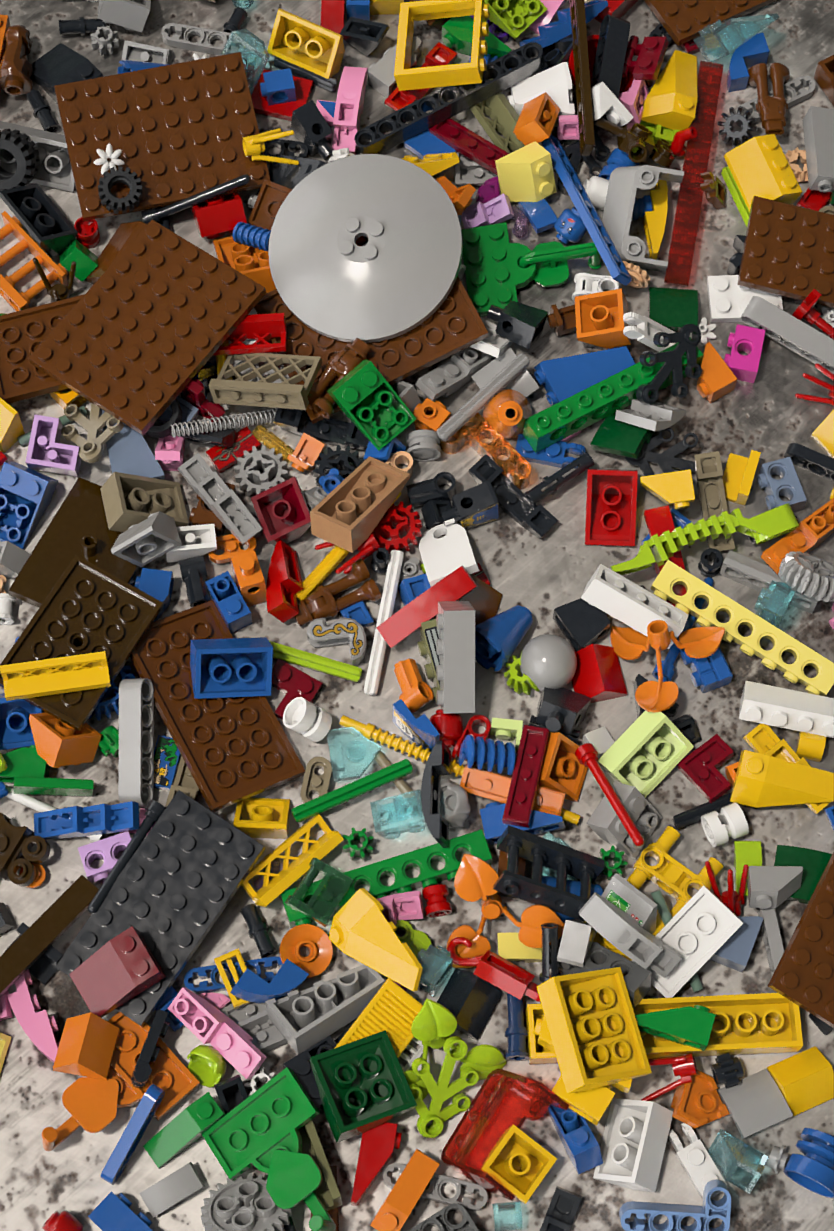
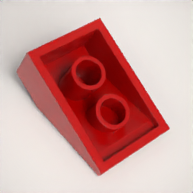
[585,469,638,546]

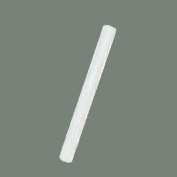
[364,550,404,696]

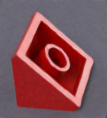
[571,644,628,703]

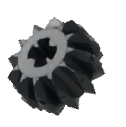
[718,106,758,147]

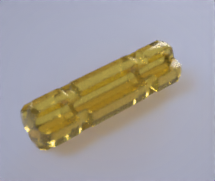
[252,425,294,462]

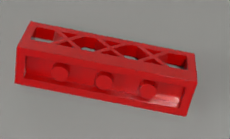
[213,313,287,356]

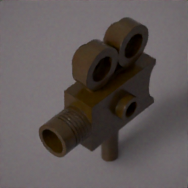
[595,117,675,168]
[0,812,50,887]

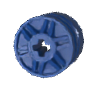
[783,1128,834,1199]

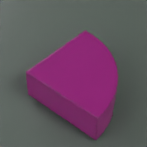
[476,177,500,204]

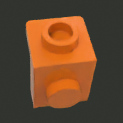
[287,433,327,472]

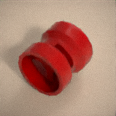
[74,217,100,249]
[422,884,452,918]

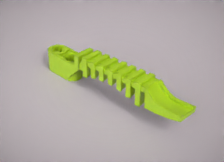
[610,503,799,575]

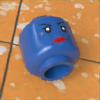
[554,207,587,244]

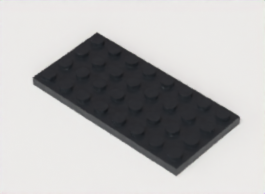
[55,790,266,1027]

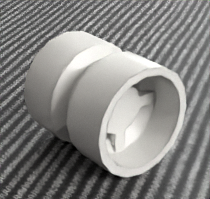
[283,697,332,742]
[701,802,749,847]

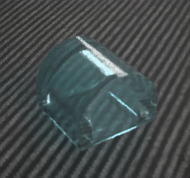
[492,1201,523,1231]

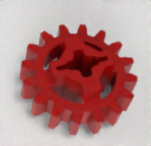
[372,501,423,555]

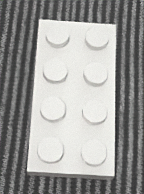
[632,885,743,998]

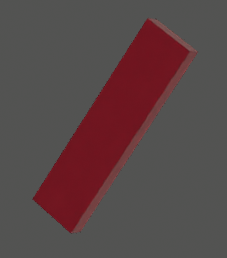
[429,118,509,176]
[502,725,550,827]

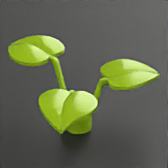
[404,999,507,1100]

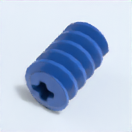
[459,735,516,776]

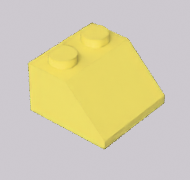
[495,141,557,202]

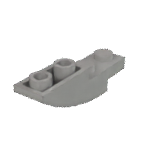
[416,346,496,401]
[578,892,682,978]

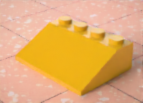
[537,967,652,1094]

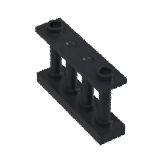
[493,825,605,923]

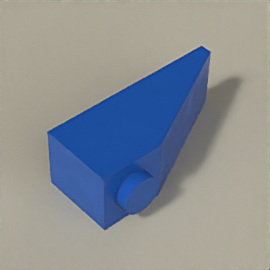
[480,802,565,845]

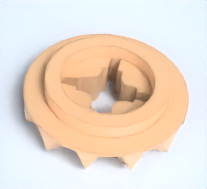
[785,147,808,182]
[623,261,651,288]

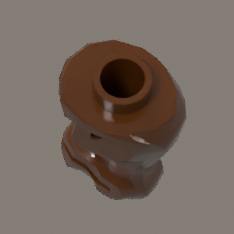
[0,25,33,95]

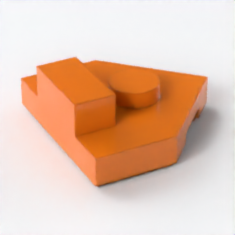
[671,1070,730,1129]

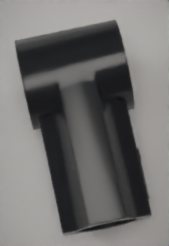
[406,472,456,507]
[179,556,211,607]

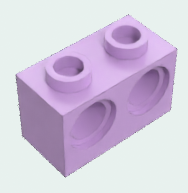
[78,831,131,884]

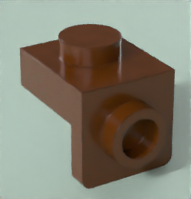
[547,304,576,336]

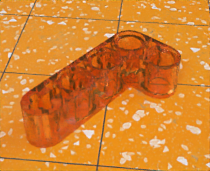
[440,413,531,489]

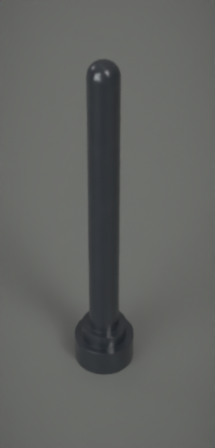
[141,174,251,224]
[88,800,166,913]

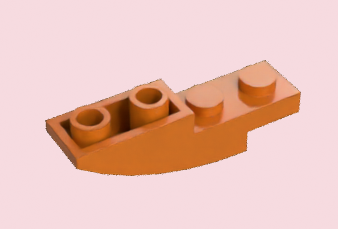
[760,498,834,575]

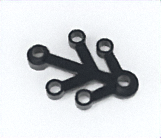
[552,123,610,194]
[636,324,702,404]
[624,427,698,476]

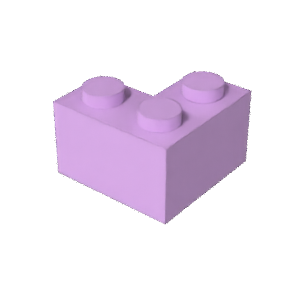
[25,415,81,477]

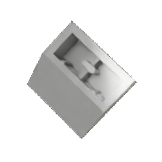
[587,781,663,859]

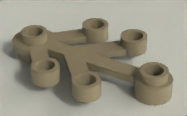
[61,403,124,463]

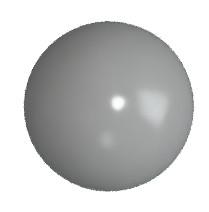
[520,634,577,691]

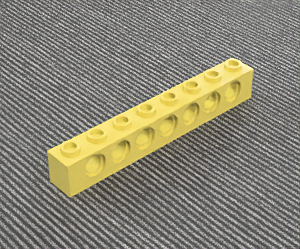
[651,560,834,696]

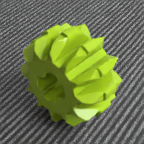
[503,652,540,695]

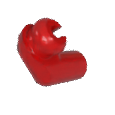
[670,126,697,157]

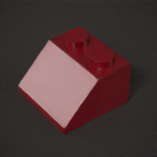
[251,476,311,546]

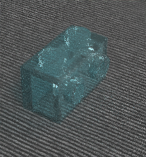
[754,580,796,628]
[370,789,427,839]
[416,944,453,997]

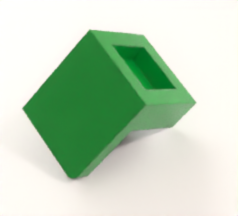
[60,239,98,281]

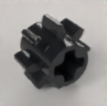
[711,1053,744,1089]

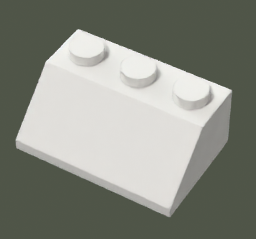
[593,1098,673,1192]

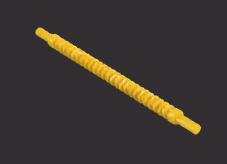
[339,715,581,825]

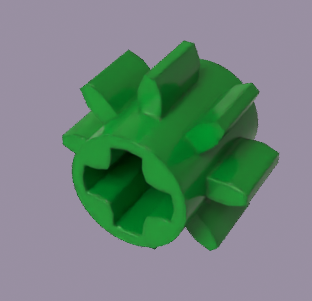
[99,725,119,758]
[342,827,374,861]
[599,845,628,880]

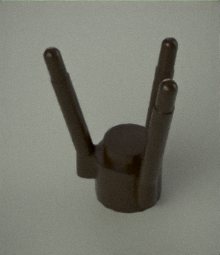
[33,258,76,302]

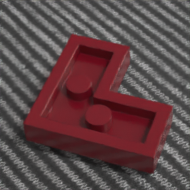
[181,378,227,424]
[271,659,323,720]
[677,734,734,804]

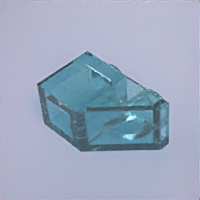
[708,1129,769,1194]

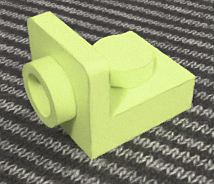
[490,718,523,752]

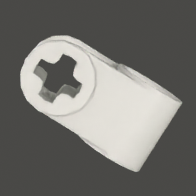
[572,273,619,302]

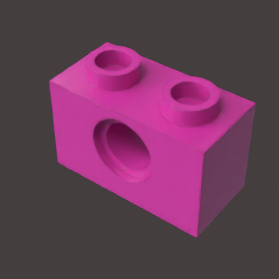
[724,324,766,383]

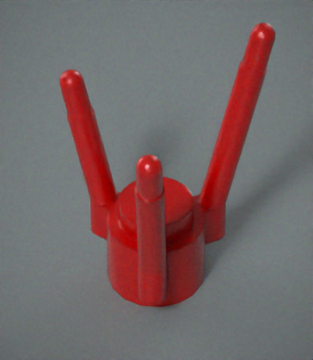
[795,363,834,406]
[315,533,381,574]
[705,861,749,916]
[641,1053,698,1101]

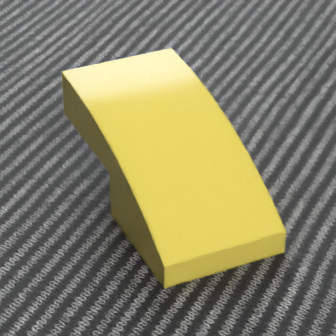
[497,932,542,963]

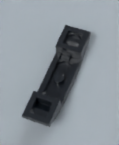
[274,408,369,450]
[468,454,558,538]
[421,741,451,848]

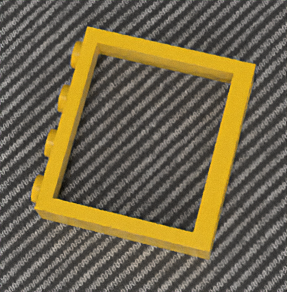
[394,0,490,91]

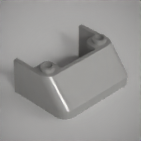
[601,165,684,272]

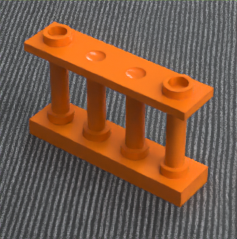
[0,211,68,312]

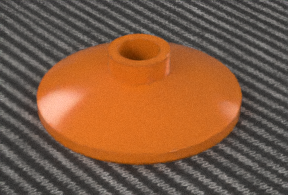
[279,924,333,978]

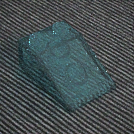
[694,13,779,63]

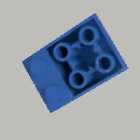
[0,462,58,550]

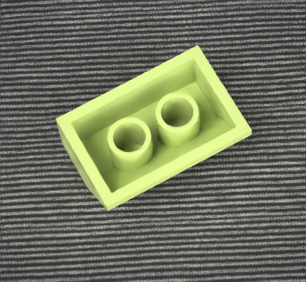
[598,710,694,798]

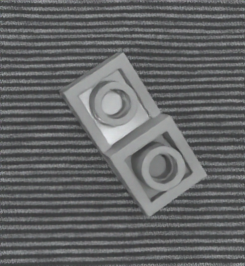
[139,1162,205,1218]

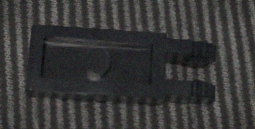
[131,1009,170,1088]

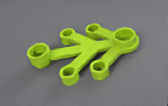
[409,1036,479,1138]

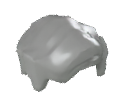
[440,779,471,828]

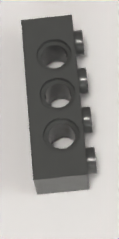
[549,936,652,1009]

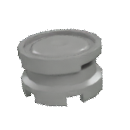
[406,430,441,462]

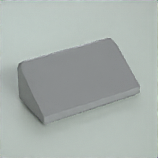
[121,40,173,64]

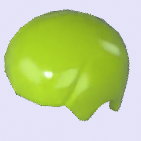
[187,1045,226,1088]

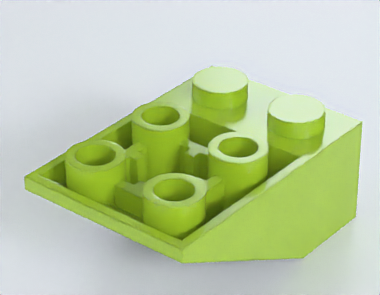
[484,0,547,39]

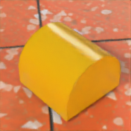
[795,731,826,762]

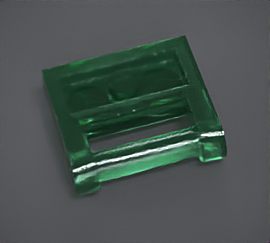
[285,857,354,927]

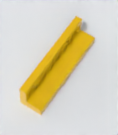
[0,651,111,701]
[241,814,344,907]

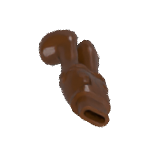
[748,62,790,135]
[307,338,371,419]
[294,559,382,627]

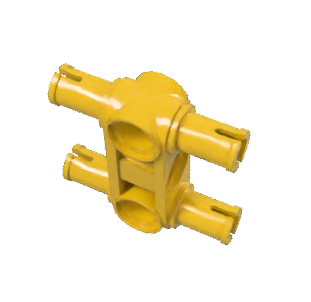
[626,826,724,917]

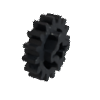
[313,445,365,488]

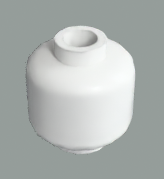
[583,176,609,210]

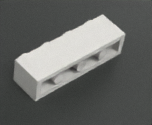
[581,564,689,649]
[739,681,834,738]

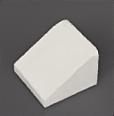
[583,726,615,759]

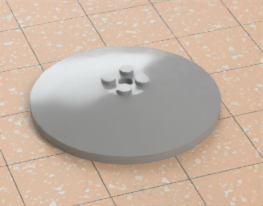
[268,154,463,343]

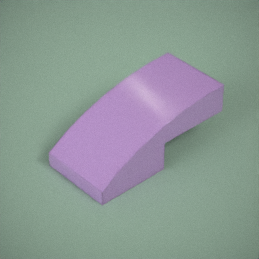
[461,193,514,229]

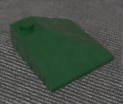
[310,1030,417,1143]

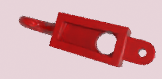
[447,937,541,1002]

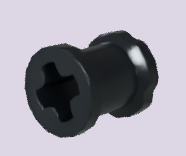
[698,548,723,578]

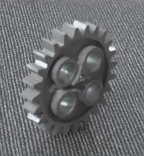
[201,1173,292,1231]

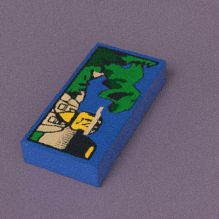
[153,735,181,791]

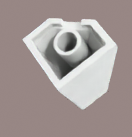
[507,62,575,127]

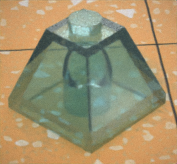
[220,29,270,95]

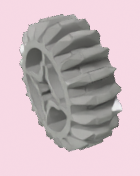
[778,551,834,602]

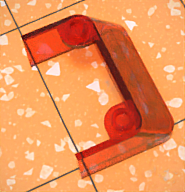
[441,1069,569,1201]

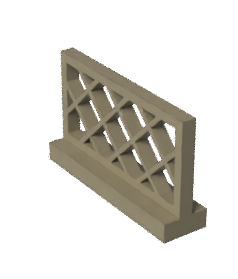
[208,353,322,410]

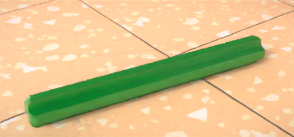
[291,759,413,822]

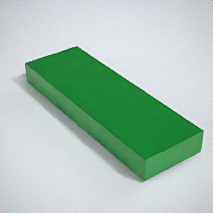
[14,777,94,797]

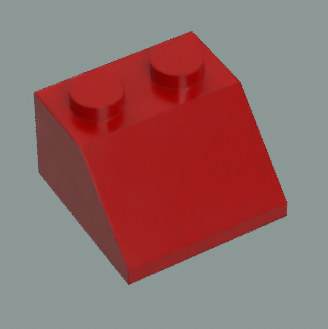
[191,193,247,239]

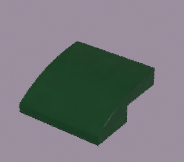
[648,287,698,331]
[590,413,654,459]
[774,845,832,904]

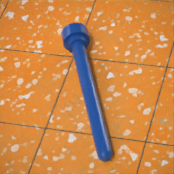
[652,577,714,682]

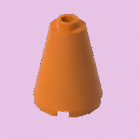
[483,389,532,438]

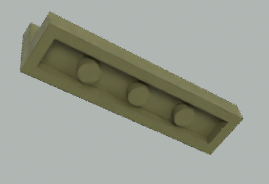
[468,78,525,154]
[299,1120,342,1211]

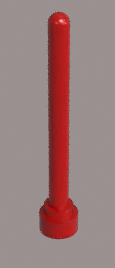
[575,743,644,846]

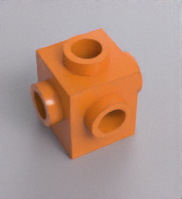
[413,398,451,432]

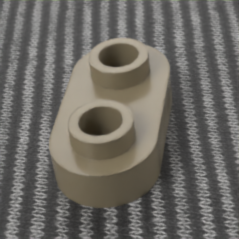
[301,757,332,804]

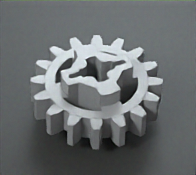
[234,445,288,497]

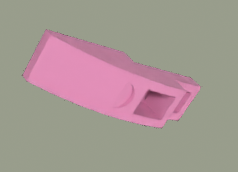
[332,66,368,155]
[7,969,60,1063]
[167,987,267,1079]

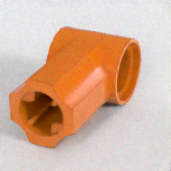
[394,658,434,713]

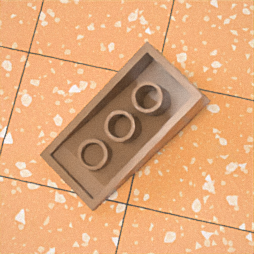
[310,456,410,553]

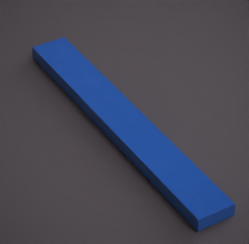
[541,134,632,286]

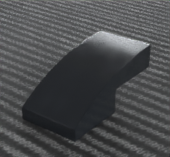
[540,1186,582,1231]

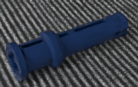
[504,993,529,1061]

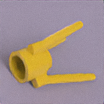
[242,128,299,165]

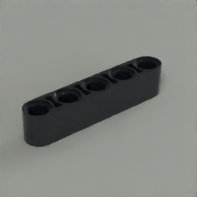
[591,14,630,124]

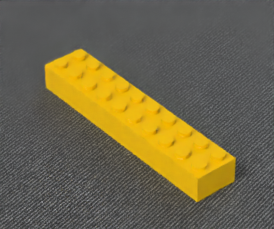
[526,993,803,1064]

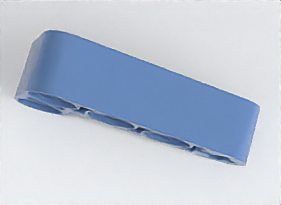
[619,1179,731,1231]

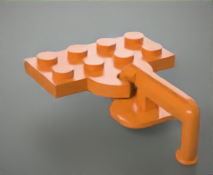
[42,1011,200,1151]

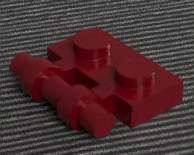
[622,35,669,80]

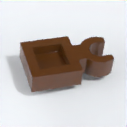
[700,171,726,209]

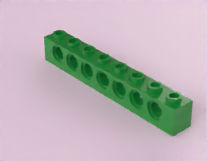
[523,337,703,453]
[281,829,492,928]

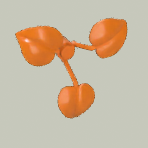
[610,620,725,712]
[446,854,565,968]

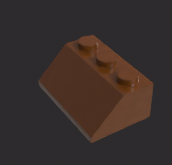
[85,221,147,285]

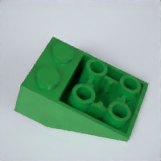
[327,360,416,451]

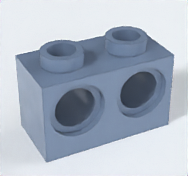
[757,457,807,513]

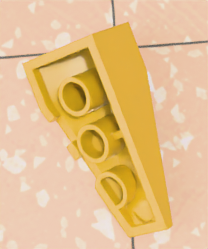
[641,50,697,131]
[328,888,423,991]

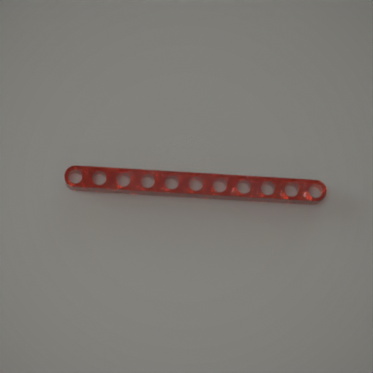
[664,61,724,287]

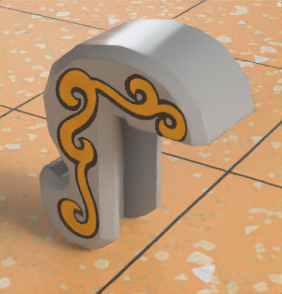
[307,617,367,666]

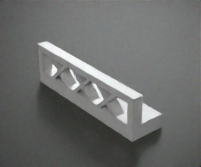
[719,550,818,614]

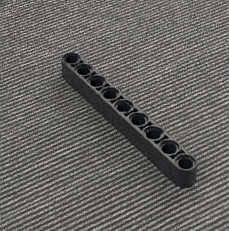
[354,42,545,155]

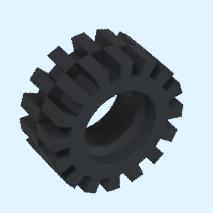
[98,166,142,214]

